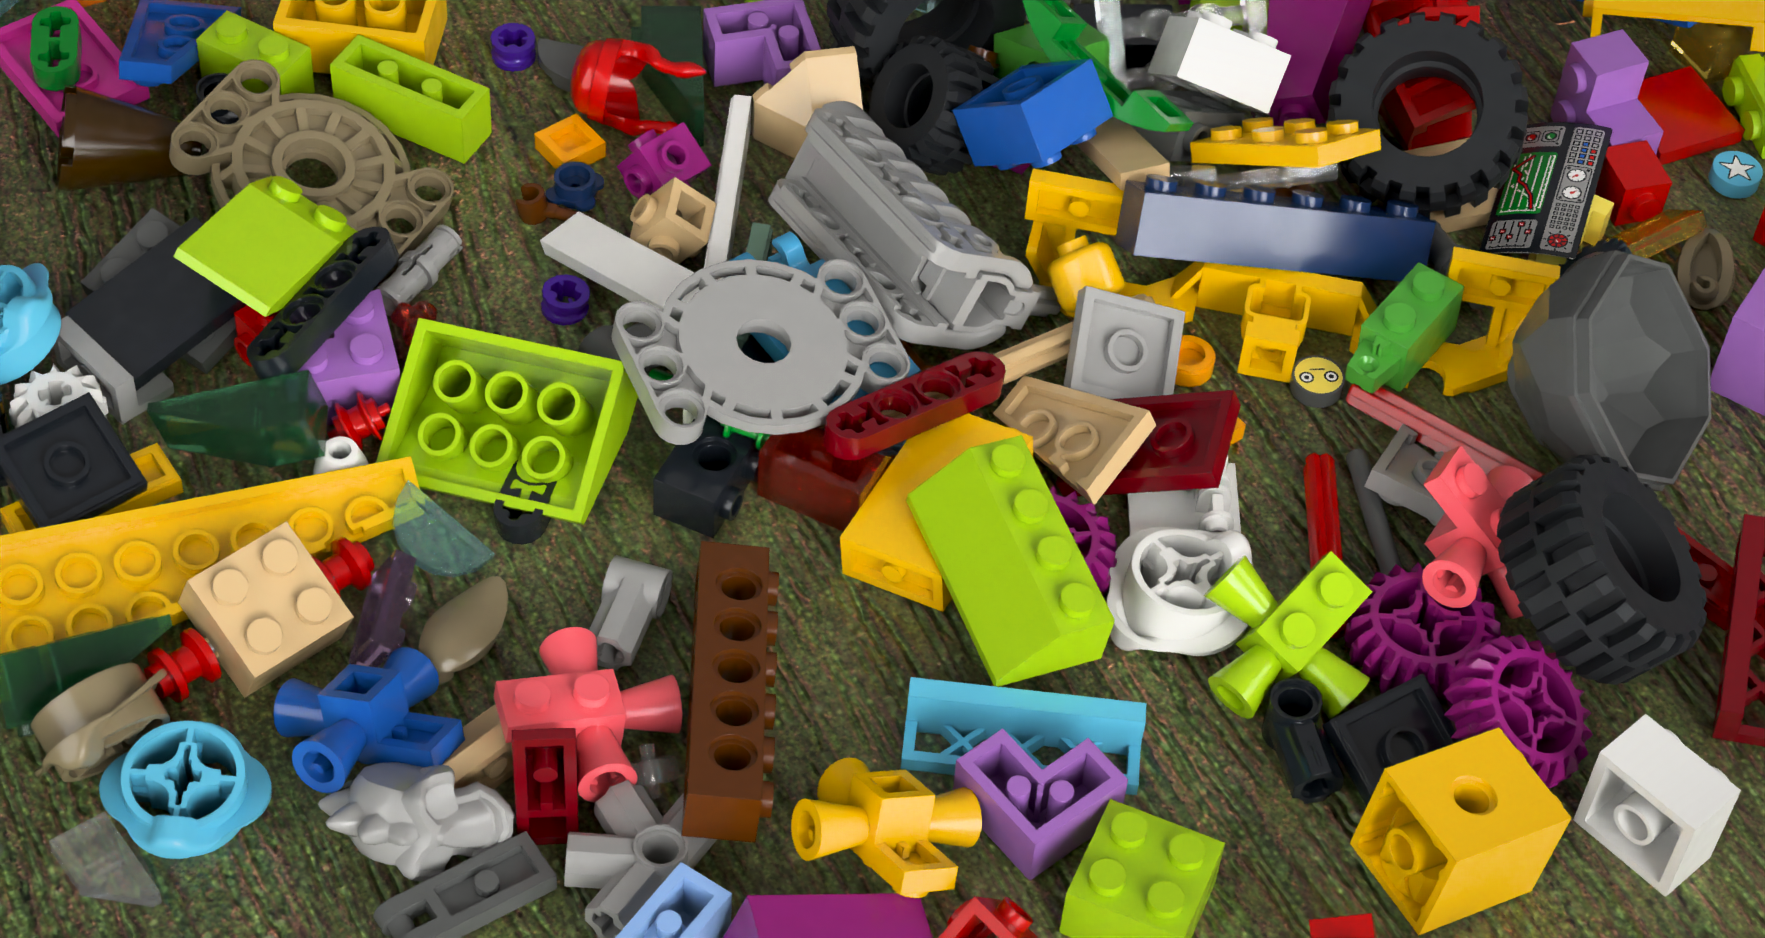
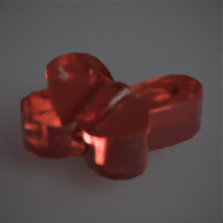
[391,301,438,346]

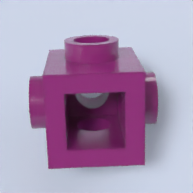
[617,122,712,200]

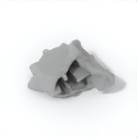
[318,762,514,882]

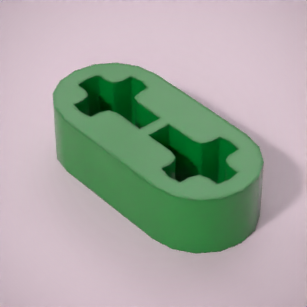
[30,6,82,91]

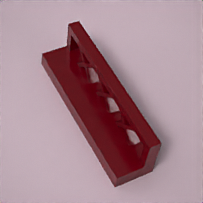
[1712,514,1765,747]

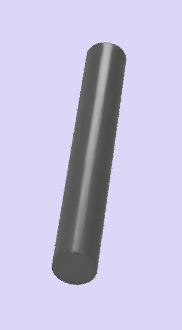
[1346,449,1402,576]

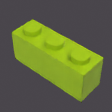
[330,34,492,164]

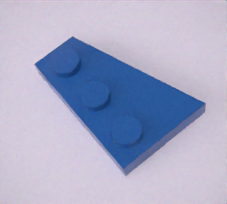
[119,0,242,87]

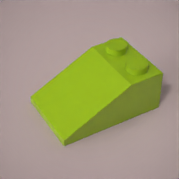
[173,175,358,317]

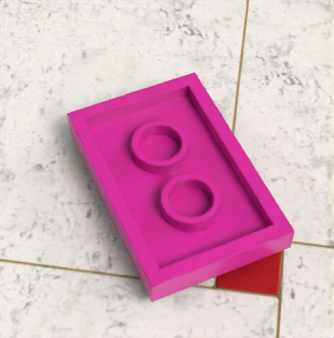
[0,0,150,138]

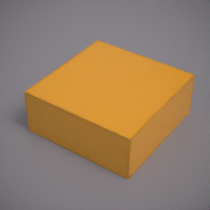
[534,113,606,169]

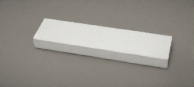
[540,211,700,317]

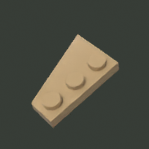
[993,375,1156,505]

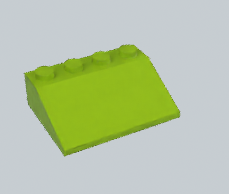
[376,318,638,525]

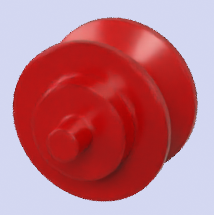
[327,391,391,452]

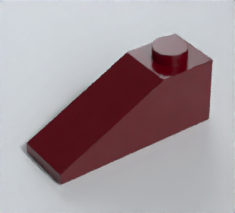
[512,728,579,845]

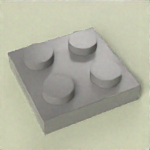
[1063,286,1185,399]

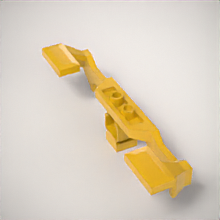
[1025,168,1561,397]

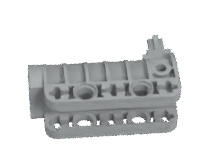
[768,101,1061,350]

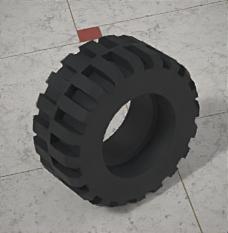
[827,0,1026,90]
[1328,12,1528,219]
[1497,454,1707,685]

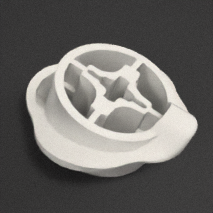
[1106,526,1253,656]

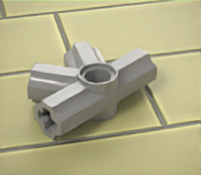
[564,780,717,938]

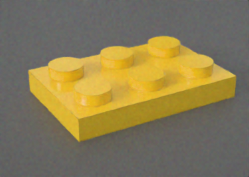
[1190,117,1381,168]

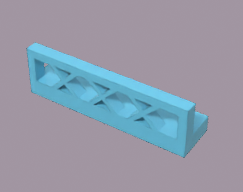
[900,677,1147,795]

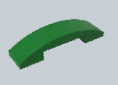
[1022,0,1194,132]

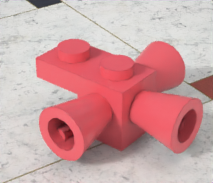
[1422,445,1533,619]
[494,627,682,803]

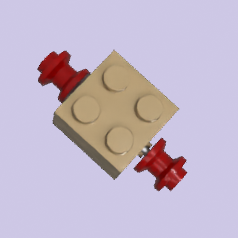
[144,521,375,703]

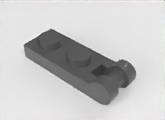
[373,831,557,938]

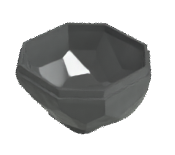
[1507,250,1712,491]

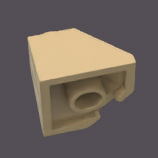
[751,46,863,159]

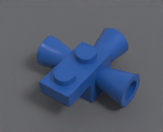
[273,647,465,793]

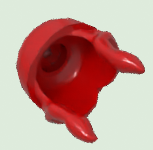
[570,38,706,136]

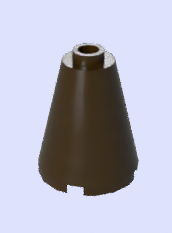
[57,85,202,191]

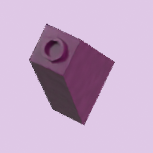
[1267,0,1372,126]

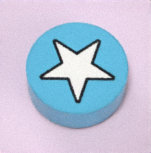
[1708,151,1763,199]

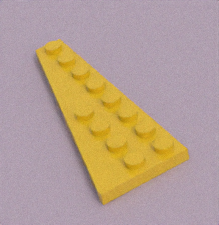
[0,456,424,702]

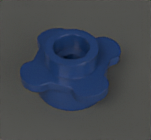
[546,162,604,212]

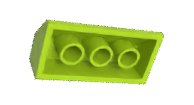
[906,435,1115,687]

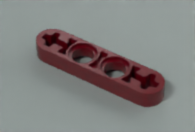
[823,351,1006,460]

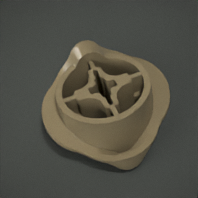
[31,663,170,782]

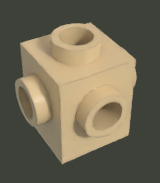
[630,177,716,264]

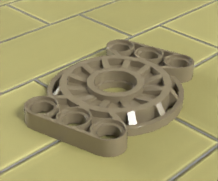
[169,59,454,285]

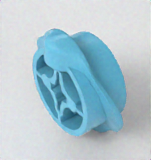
[0,263,61,385]
[99,721,272,859]

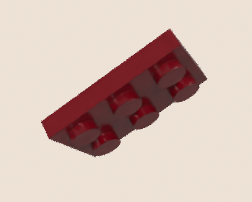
[1056,390,1241,497]

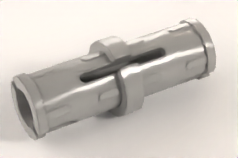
[375,225,463,317]

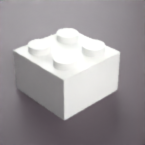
[1147,10,1291,114]
[1573,714,1741,897]

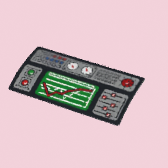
[1479,122,1612,259]

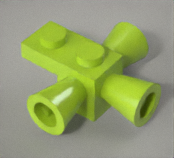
[1204,551,1372,719]

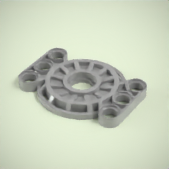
[611,259,911,445]

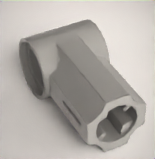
[589,555,673,671]

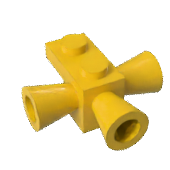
[791,758,982,898]

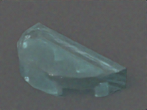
[392,480,495,577]

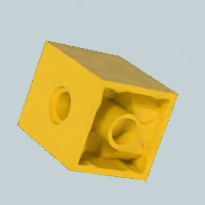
[1350,727,1572,935]

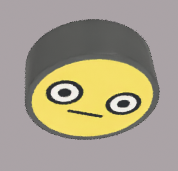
[1289,355,1345,408]

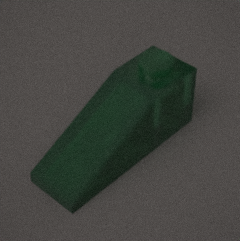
[631,6,704,147]
[147,370,328,467]
[0,614,173,737]

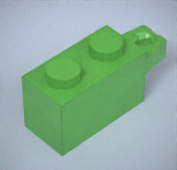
[1345,262,1465,394]

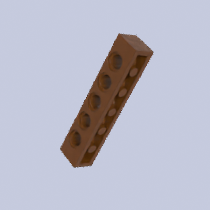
[681,541,779,843]

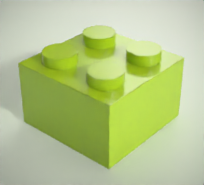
[1059,799,1225,938]

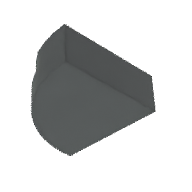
[537,38,584,92]

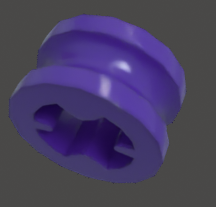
[490,23,536,72]
[541,274,590,326]

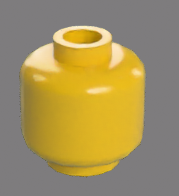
[1047,235,1125,312]

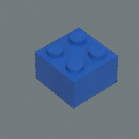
[952,58,1113,170]

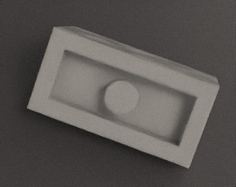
[54,315,174,425]

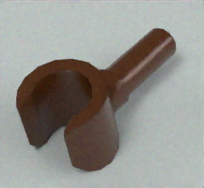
[515,183,590,225]

